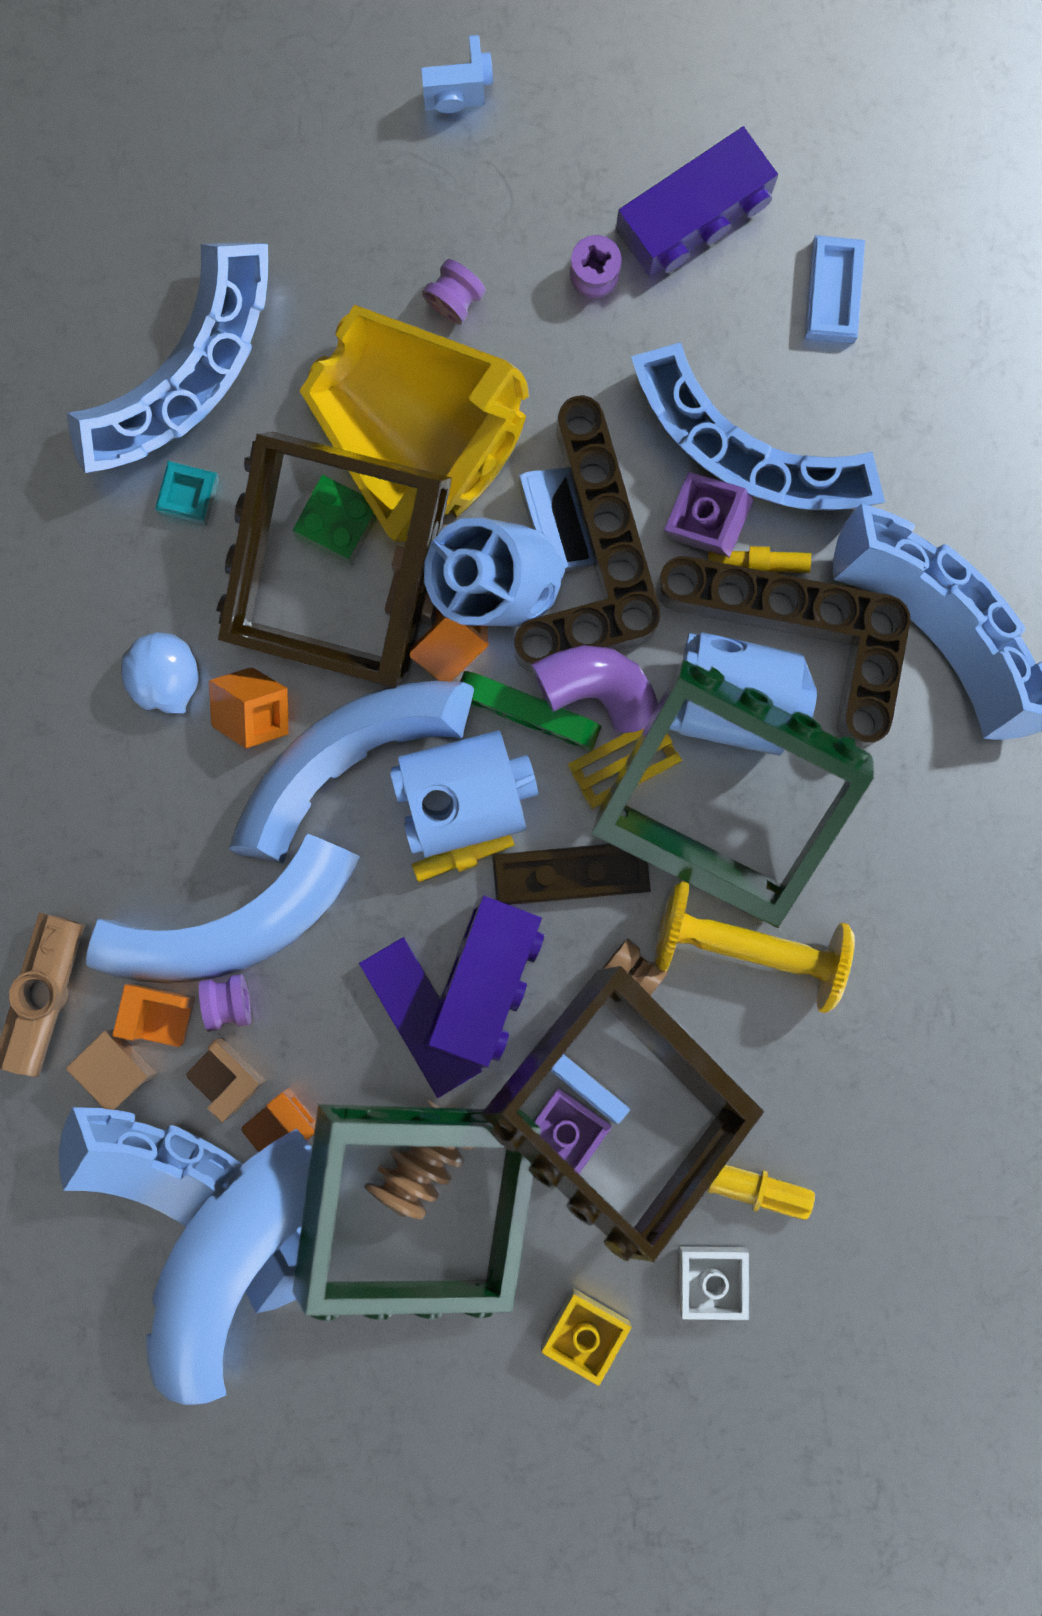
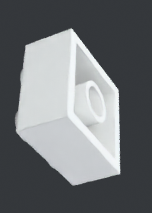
[679,1246,749,1320]

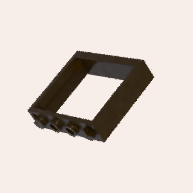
[216,432,452,688]
[481,966,765,1262]

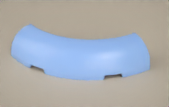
[66,243,268,473]
[631,342,885,511]
[833,503,1042,740]
[228,681,474,864]
[86,833,361,983]
[59,1107,329,1313]
[146,1128,312,1405]

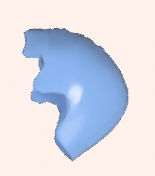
[121,632,199,714]

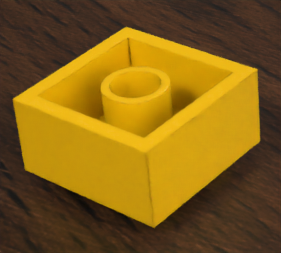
[541,1288,632,1386]

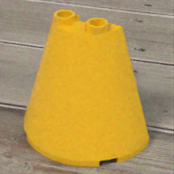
[299,304,529,542]

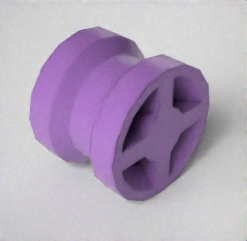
[570,235,622,299]
[422,259,486,325]
[199,974,251,1032]

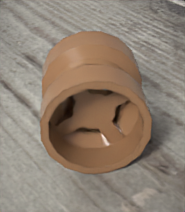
[602,938,668,996]

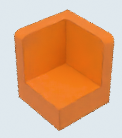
[410,608,489,682]
[209,668,289,749]
[112,983,196,1047]
[241,1088,316,1152]

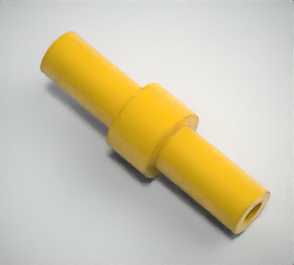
[708,546,811,573]
[411,835,515,883]

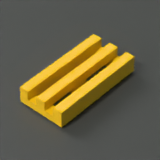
[567,728,683,810]

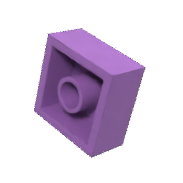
[664,472,754,558]
[533,1086,612,1174]

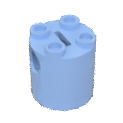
[424,518,565,627]
[669,632,817,756]
[390,730,539,858]

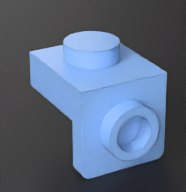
[421,35,493,113]

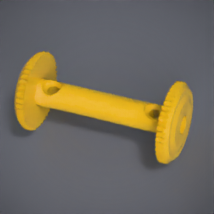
[654,881,855,1013]

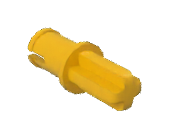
[707,1164,815,1220]

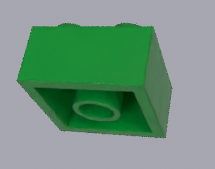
[292,475,377,566]

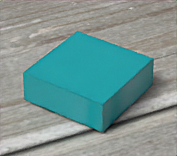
[155,461,220,525]

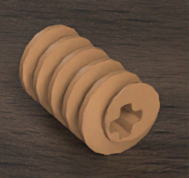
[364,1100,475,1219]

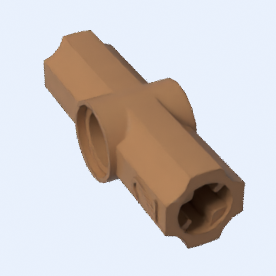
[0,913,85,1077]

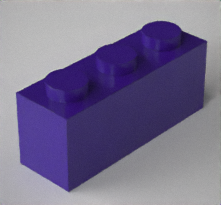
[615,126,779,277]
[423,895,545,1069]

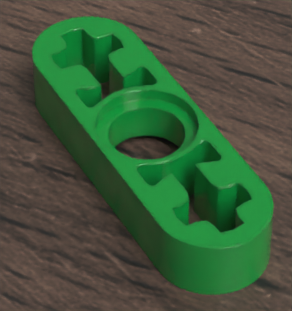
[460,671,602,751]

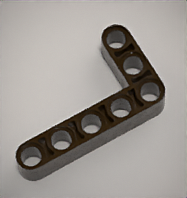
[514,395,661,672]
[656,556,910,748]

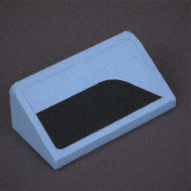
[519,468,594,573]

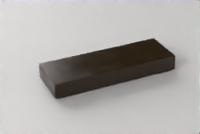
[492,844,651,905]

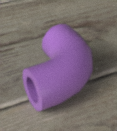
[530,645,659,733]

